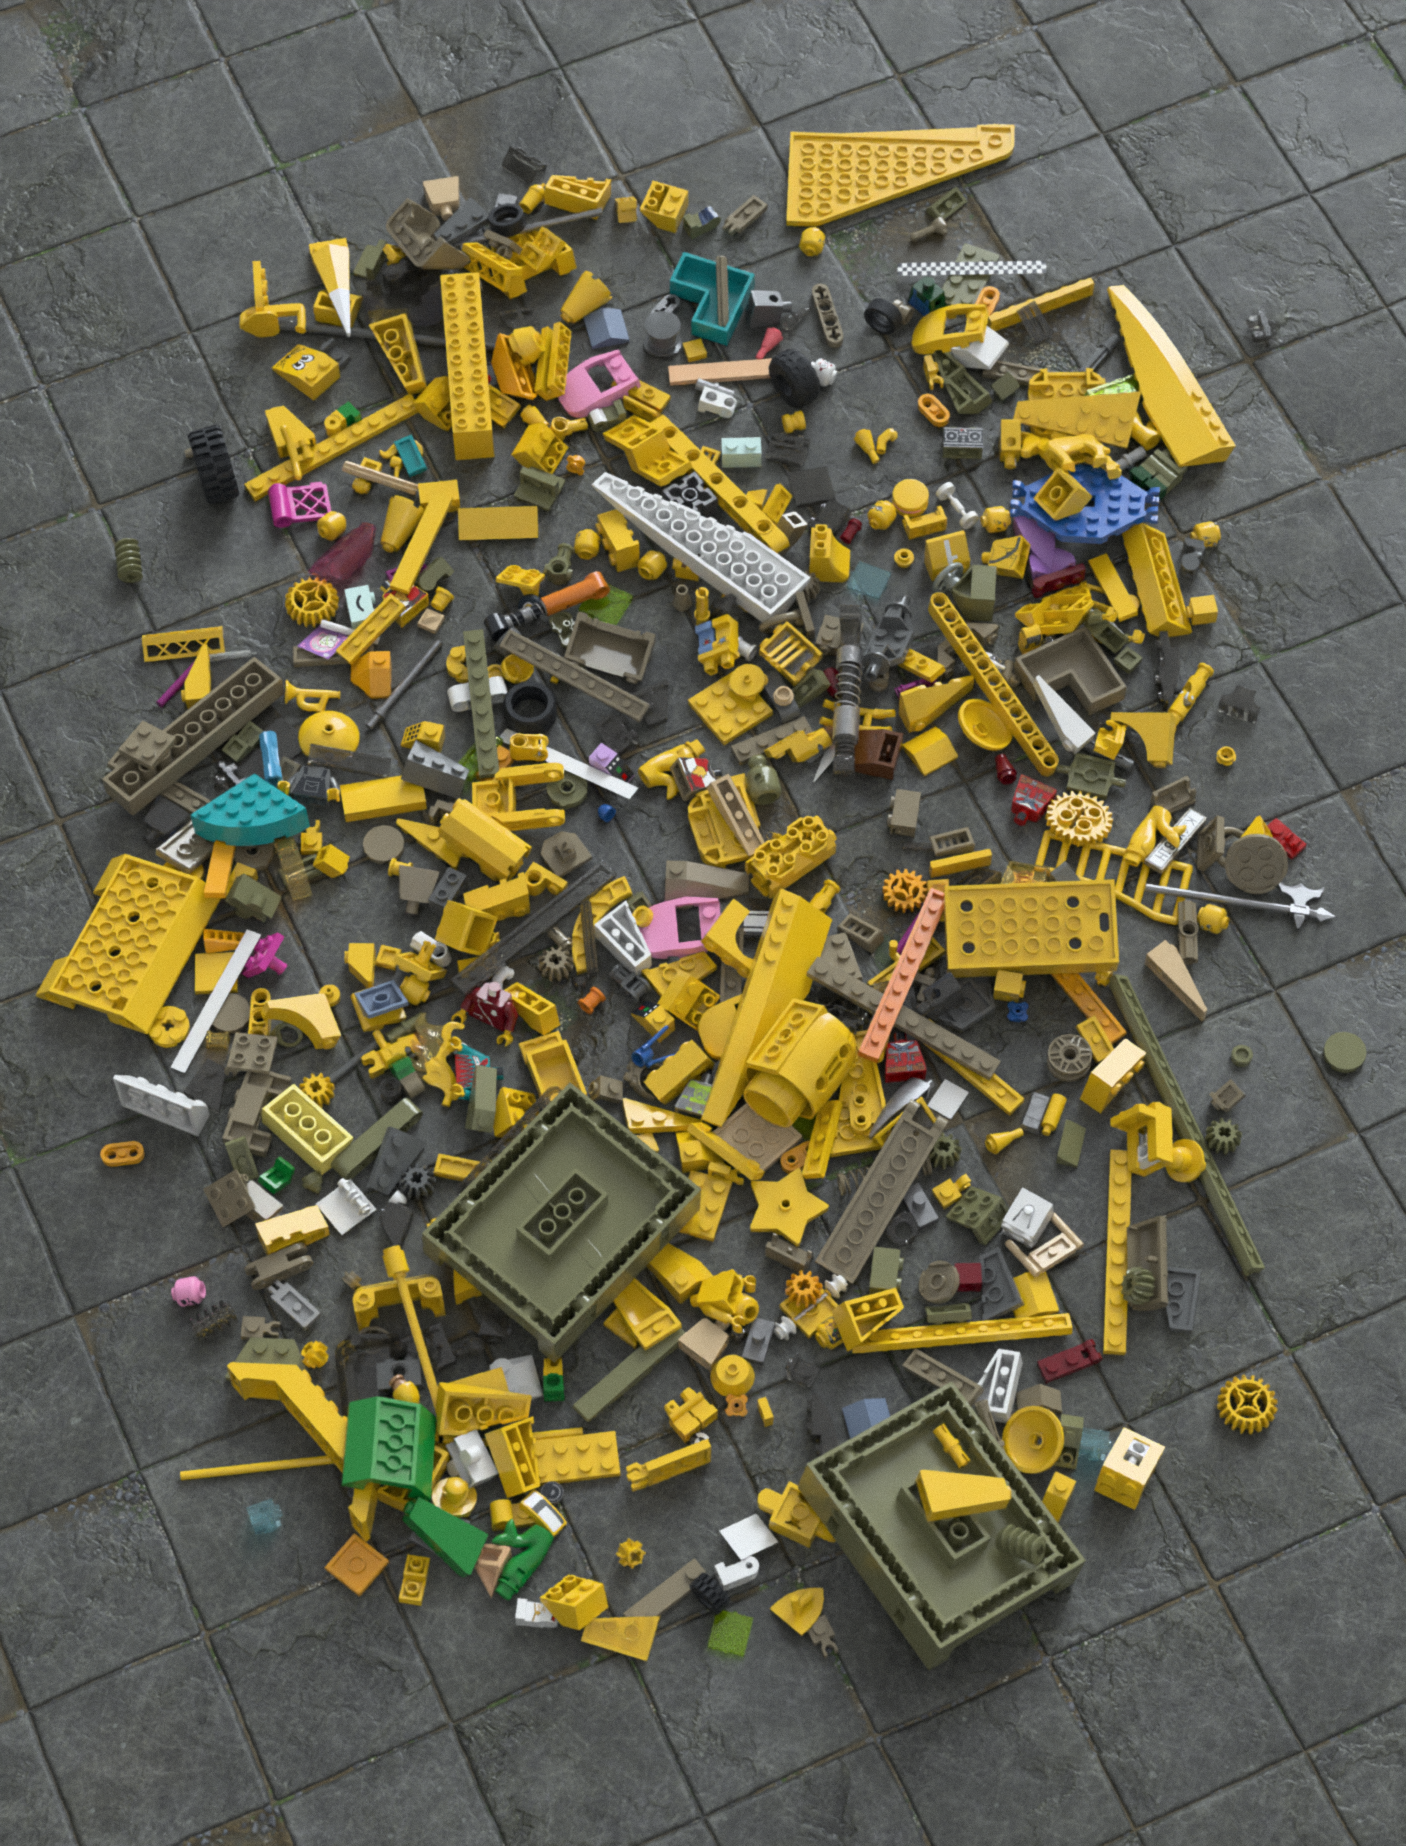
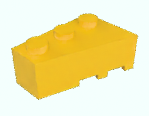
[544,175,611,220]
[831,1288,904,1352]

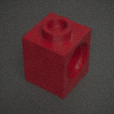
[954,1263,982,1292]

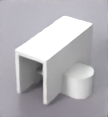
[446,1429,498,1489]

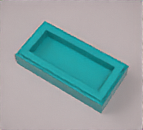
[394,434,427,477]

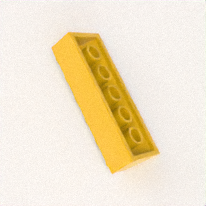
[1122,523,1192,638]

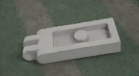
[267,1279,321,1331]

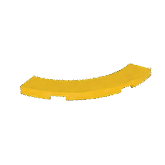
[572,876,632,975]

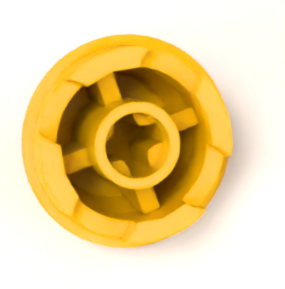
[509,326,545,365]
[710,1355,755,1397]

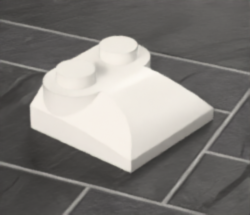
[489,1355,544,1400]

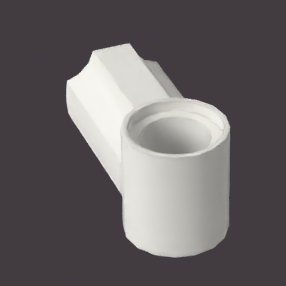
[410,931,452,968]

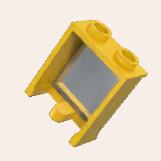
[759,621,822,687]

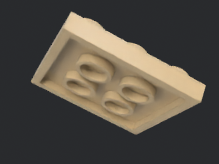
[713,1103,802,1172]

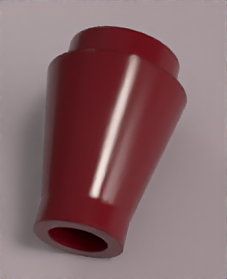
[995,754,1017,785]

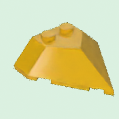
[1015,580,1094,636]

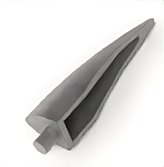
[868,1077,934,1139]

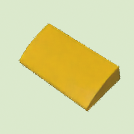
[340,775,427,822]

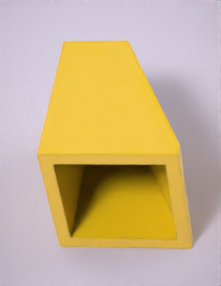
[435,900,498,957]

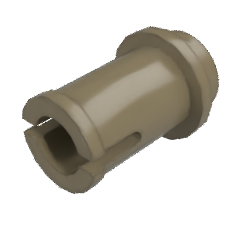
[548,927,573,951]

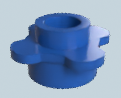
[1007,1001,1028,1022]

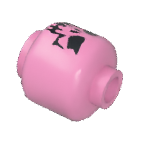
[171,1277,206,1307]

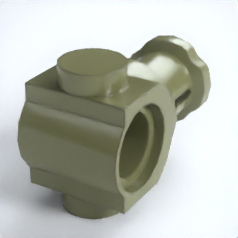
[543,543,575,585]

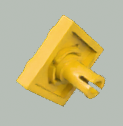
[393,941,447,982]

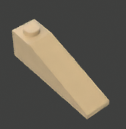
[706,774,765,857]
[1145,940,1207,1021]

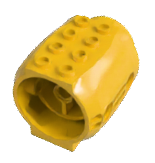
[743,998,857,1128]

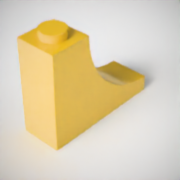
[1111,712,1176,768]
[261,993,341,1049]

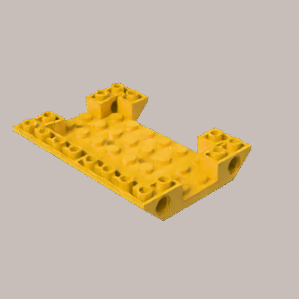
[36,854,221,1034]

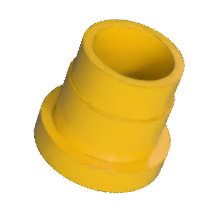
[430,587,454,612]

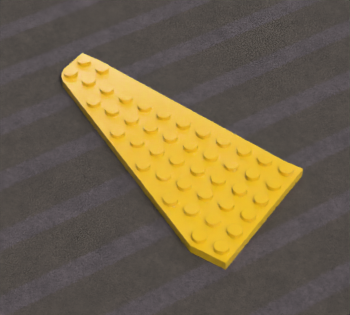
[786,124,1014,227]

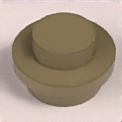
[342,1271,362,1291]

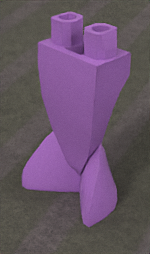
[1013,516,1076,580]

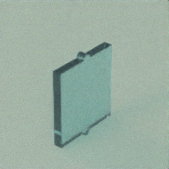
[846,561,891,600]

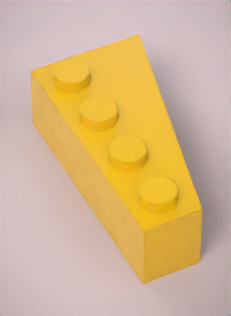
[369,313,427,395]

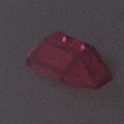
[308,522,376,580]

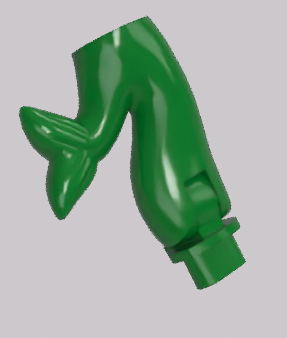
[492,1519,554,1601]

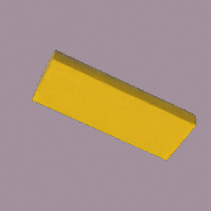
[458,506,538,540]

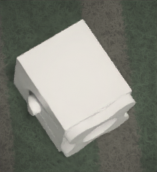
[1001,1187,1054,1249]

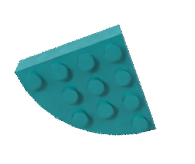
[190,773,310,846]

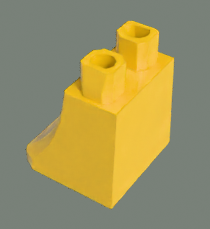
[809,524,850,583]

